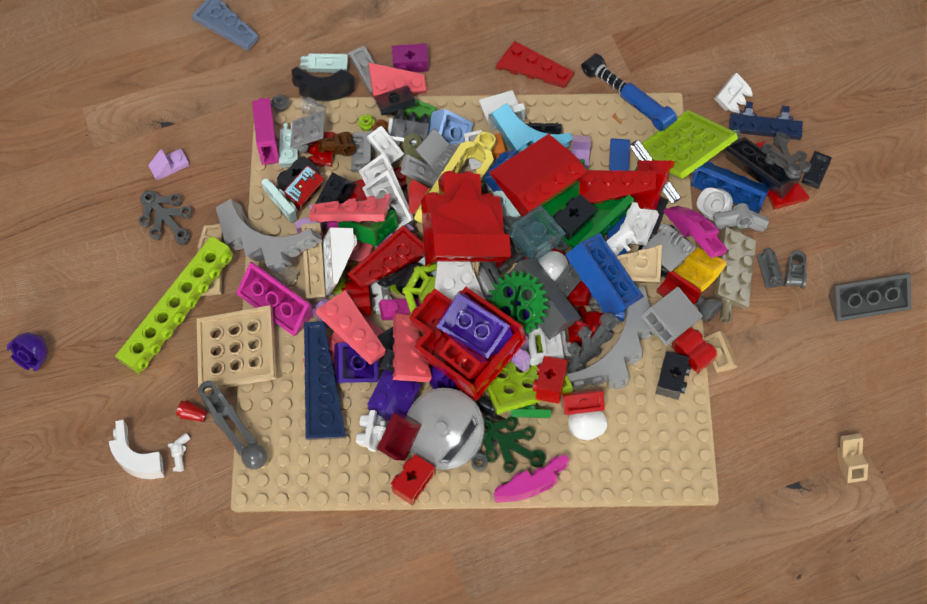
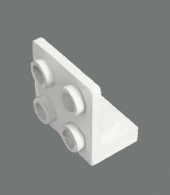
[479,90,525,131]

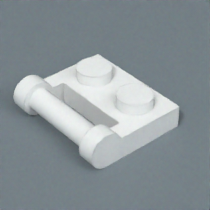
[525,326,564,366]

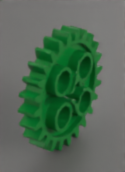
[486,271,550,334]

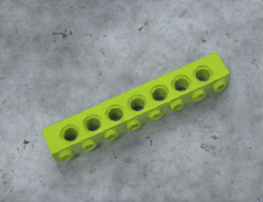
[115,236,234,374]

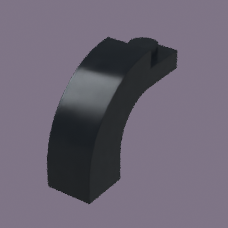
[291,67,355,101]

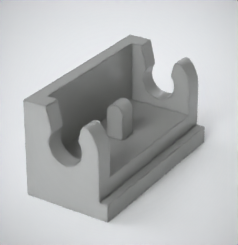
[351,131,372,172]

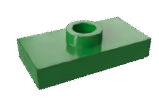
[510,405,551,418]

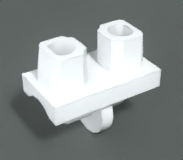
[356,410,386,451]

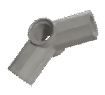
[713,203,769,232]

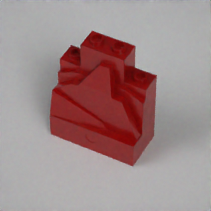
[421,171,511,268]
[409,287,527,401]

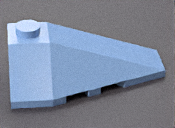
[426,109,473,164]

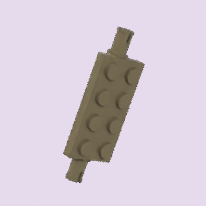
[714,226,756,323]

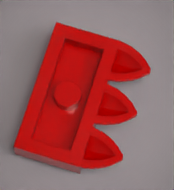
[307,132,335,167]

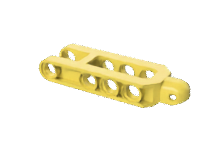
[414,132,496,225]

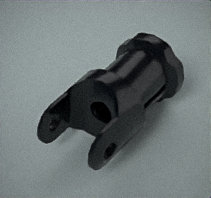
[475,394,506,421]

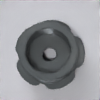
[271,94,289,112]

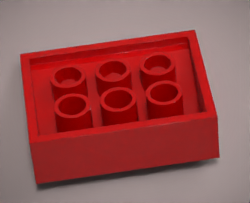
[489,134,588,219]

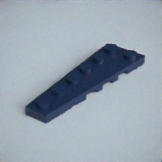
[304,321,346,440]

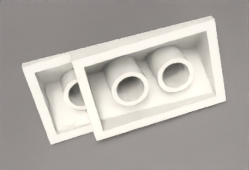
[359,152,414,234]

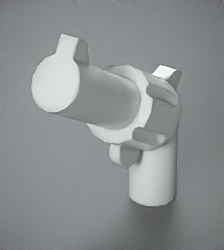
[168,433,190,472]

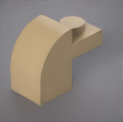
[837,433,868,483]

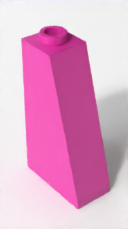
[252,98,279,165]

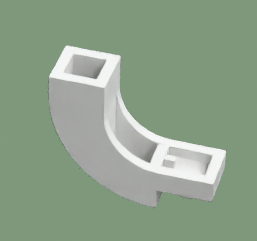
[109,420,165,479]

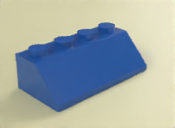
[690,161,770,213]
[565,233,644,316]

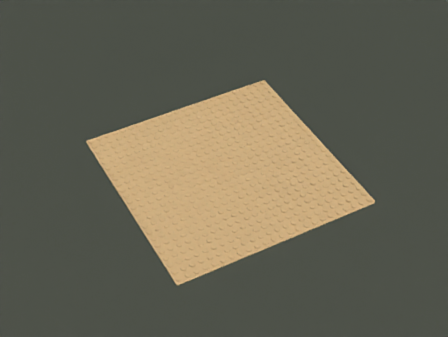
[231,93,719,512]

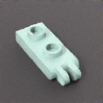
[300,54,348,73]
[279,123,298,167]
[262,179,297,223]

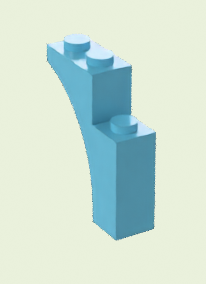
[489,103,573,152]

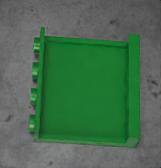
[531,159,634,249]

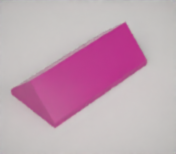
[236,262,314,336]

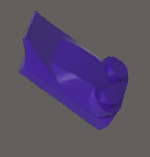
[436,292,513,359]

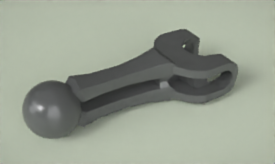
[198,381,267,470]

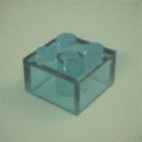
[509,205,566,260]

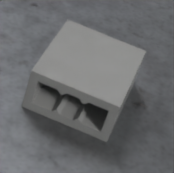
[641,287,703,346]

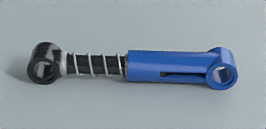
[581,53,677,131]

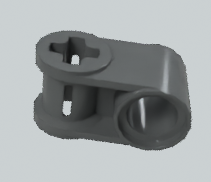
[784,250,807,289]

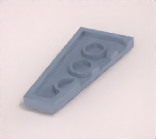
[192,0,258,51]

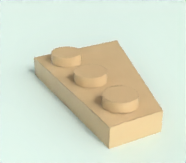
[616,245,662,284]

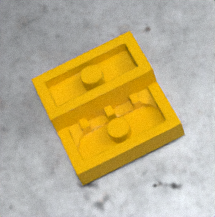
[674,247,726,293]

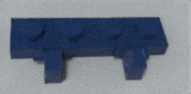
[729,102,803,140]

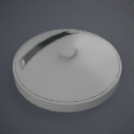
[407,388,485,469]

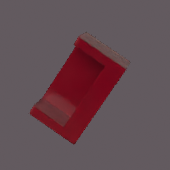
[377,413,422,461]

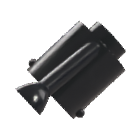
[377,262,429,299]

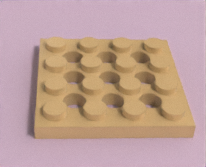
[197,305,276,392]

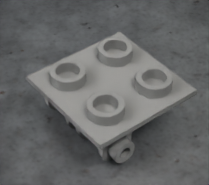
[290,110,325,153]
[416,128,459,176]
[642,223,696,272]

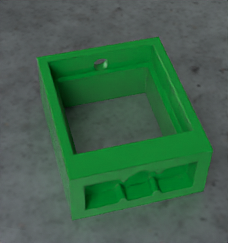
[338,200,398,246]

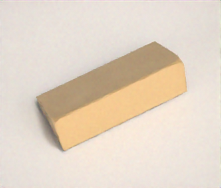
[704,330,738,373]

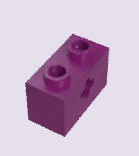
[392,43,429,73]

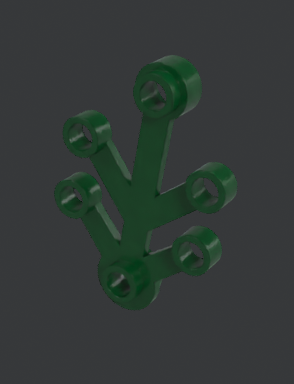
[483,417,546,473]

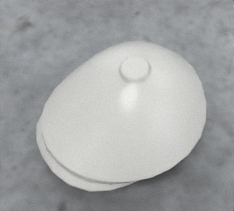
[697,187,733,221]
[538,251,568,282]
[568,411,607,440]

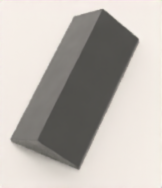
[504,258,581,340]
[828,272,911,322]

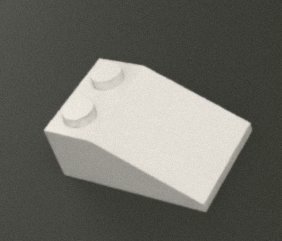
[322,228,357,296]

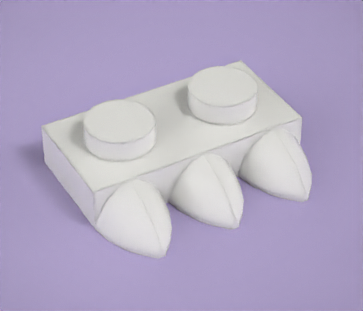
[714,73,753,113]

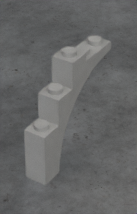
[216,199,322,273]
[567,286,655,389]

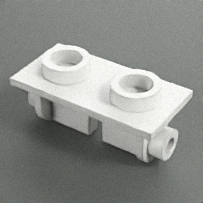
[370,277,392,314]

